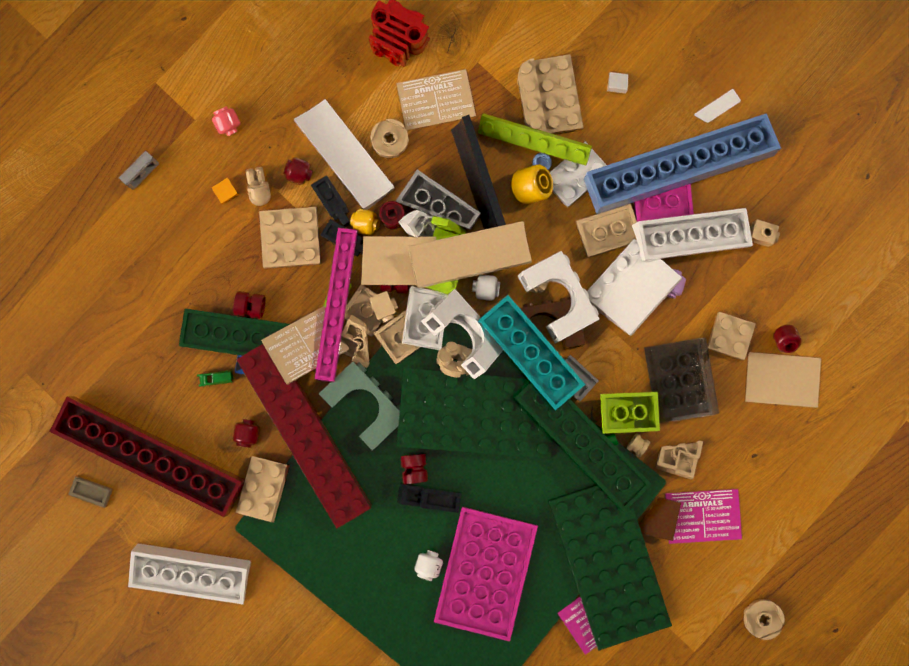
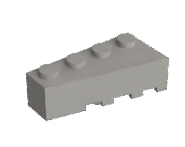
[396,170,482,230]

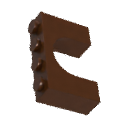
[506,297,585,359]

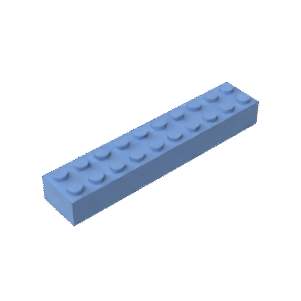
[584,113,781,214]

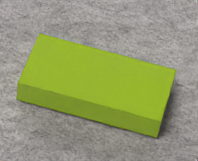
[431,216,467,235]

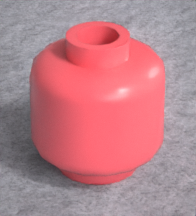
[212,106,240,136]

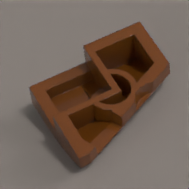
[639,497,681,541]

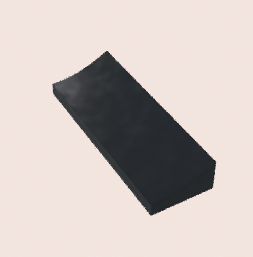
[451,115,506,230]

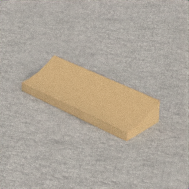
[409,221,532,288]

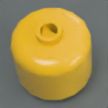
[511,164,553,204]

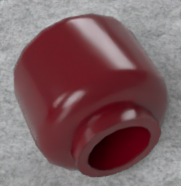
[283,157,313,185]
[773,325,802,353]
[232,419,260,448]

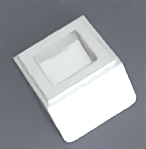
[607,72,628,94]

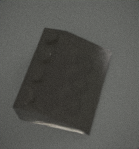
[644,337,719,423]

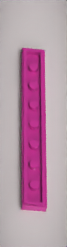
[315,228,358,382]

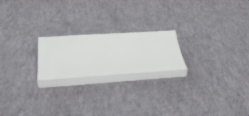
[294,99,395,210]
[632,208,753,261]
[128,543,251,604]

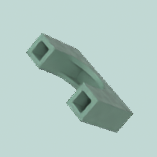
[319,362,400,450]

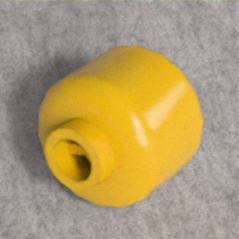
[350,209,380,235]

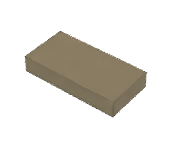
[68,476,113,508]

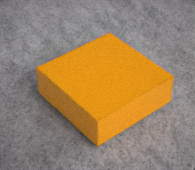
[212,178,239,205]

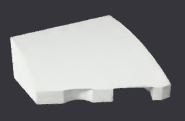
[399,210,439,238]

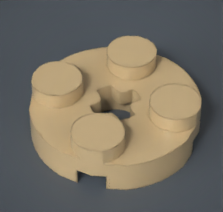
[370,119,409,158]
[436,342,472,378]
[744,599,785,640]

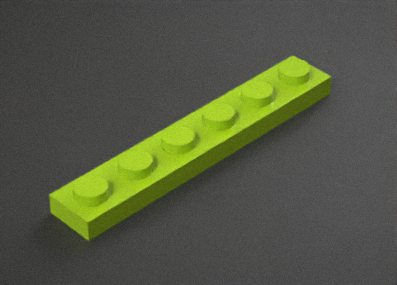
[478,113,592,166]

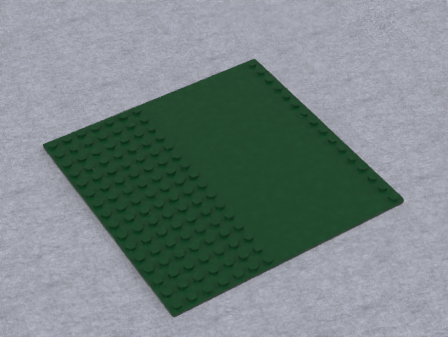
[235,323,666,666]

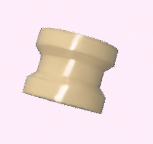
[626,433,650,457]

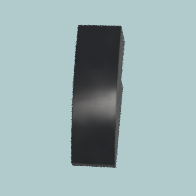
[397,483,462,513]

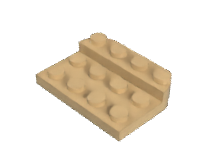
[517,54,583,134]

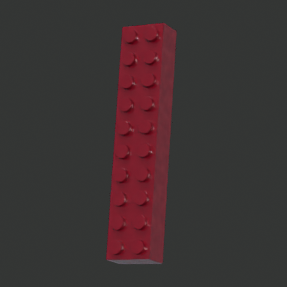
[236,344,372,529]
[49,396,245,517]

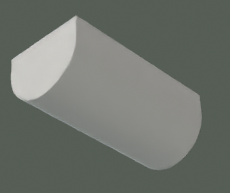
[119,150,159,190]

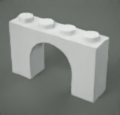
[518,251,599,343]
[421,289,503,379]

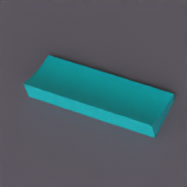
[478,295,586,410]

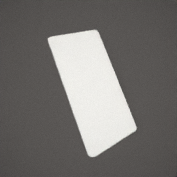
[694,89,741,123]

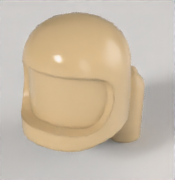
[246,167,271,206]

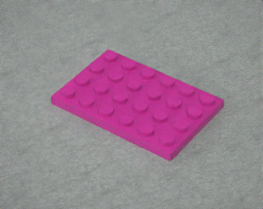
[434,506,538,641]

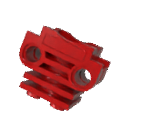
[369,0,430,67]

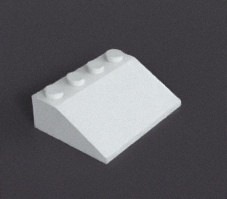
[587,239,682,336]

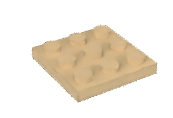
[259,207,321,269]

